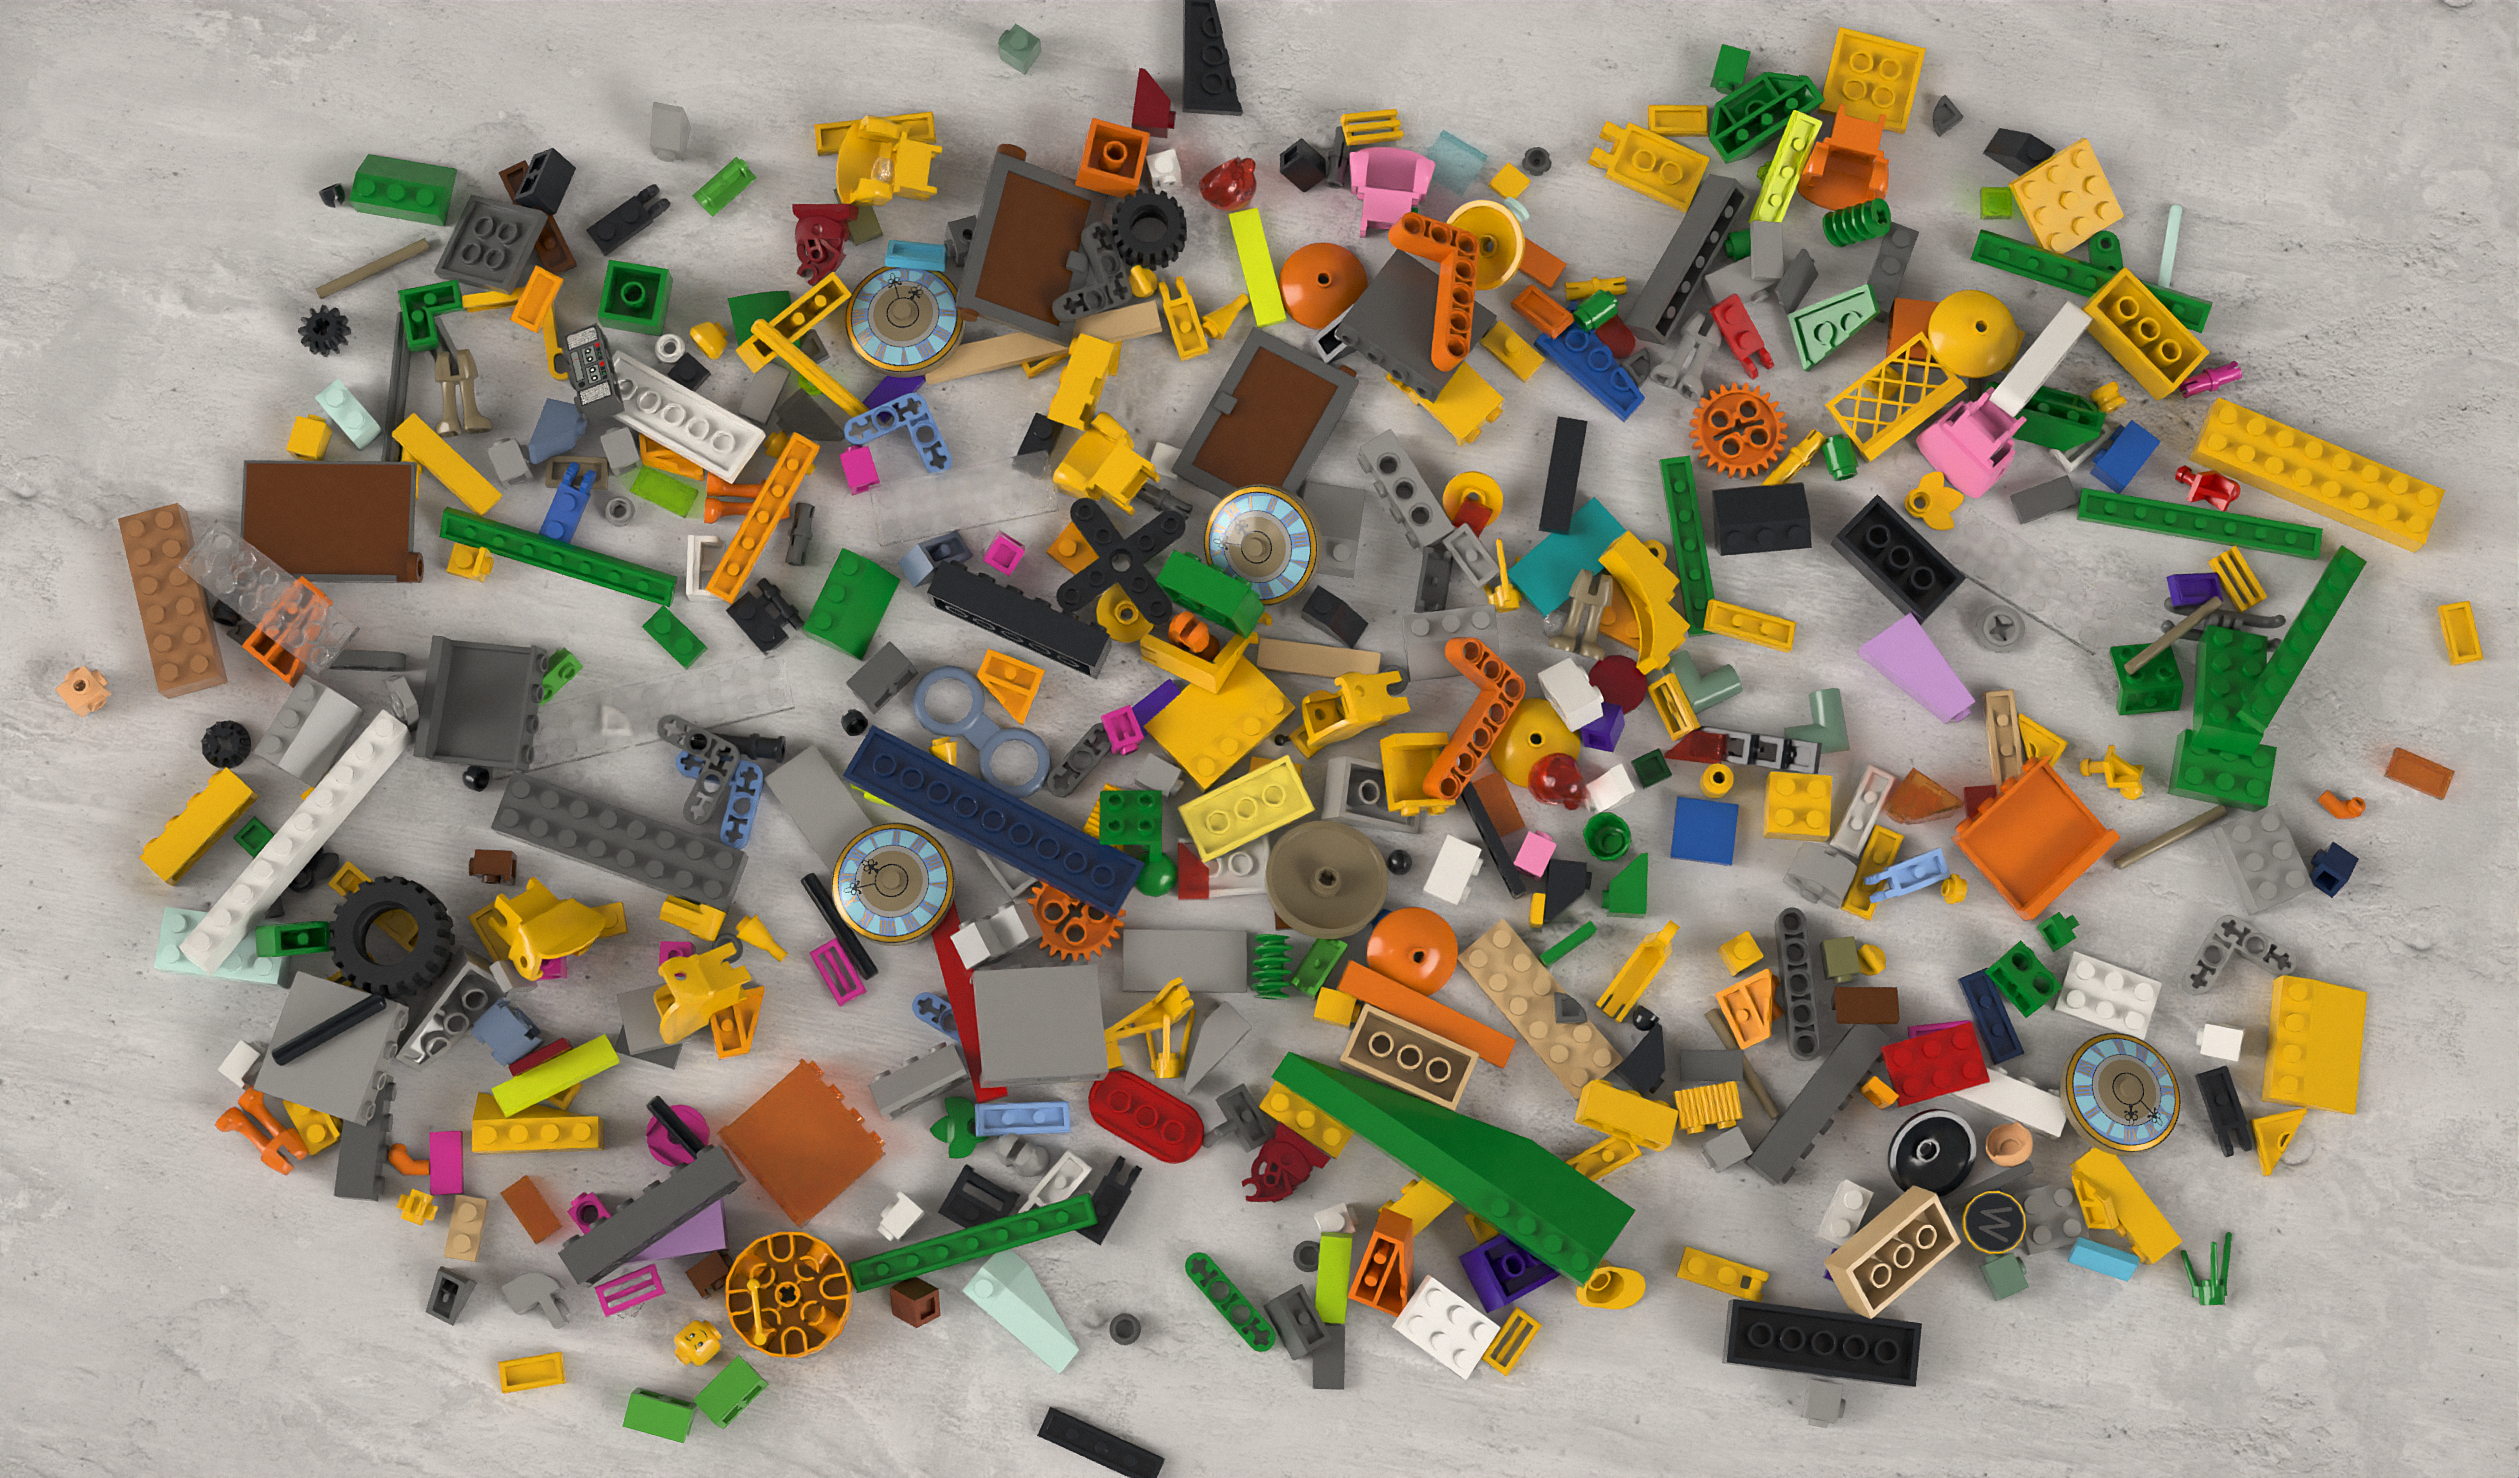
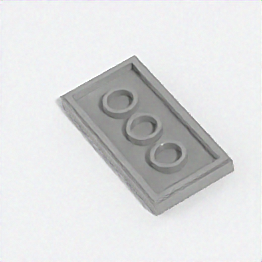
[764,743,873,873]
[1123,929,1247,993]

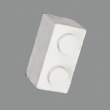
[1538,657,1604,732]
[1422,835,1484,909]
[1814,1179,1874,1249]

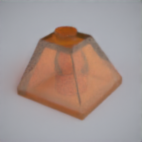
[1883,768,1965,825]

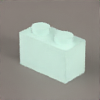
[315,379,384,451]

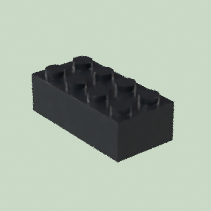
[1830,494,1966,626]

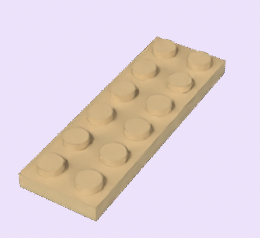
[1457,918,1624,1101]

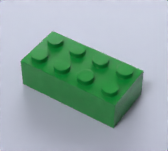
[2192,625,2268,756]

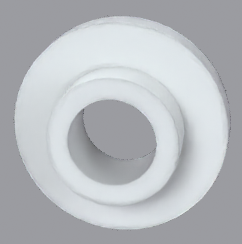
[655,333,685,364]

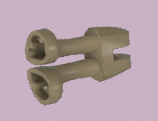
[435,349,492,438]
[1549,568,1613,661]

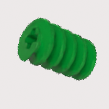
[1822,198,1891,248]
[1250,934,1293,1000]

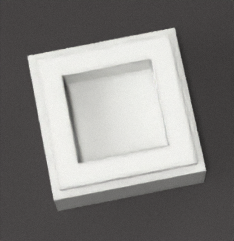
[1150,442,1182,480]

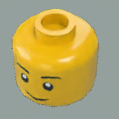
[674,1320,722,1367]

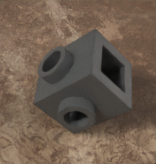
[944,215,977,267]

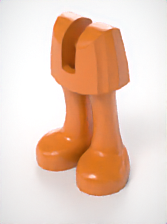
[704,471,790,524]
[1168,611,1220,662]
[215,1084,309,1176]

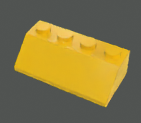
[2080,267,2210,401]

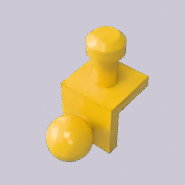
[2080,745,2144,800]

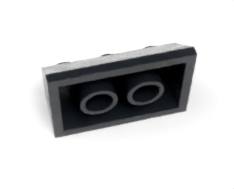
[1712,482,1812,556]

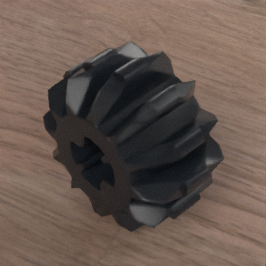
[298,304,351,357]

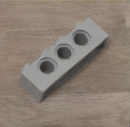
[1357,428,1455,554]

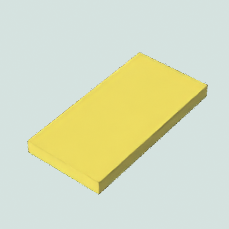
[1177,755,1315,864]

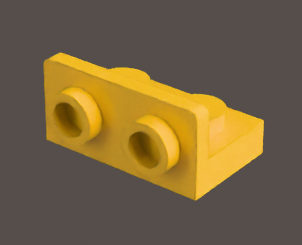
[282,1100,344,1156]

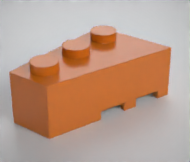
[242,576,333,688]
[1347,1207,1414,1317]

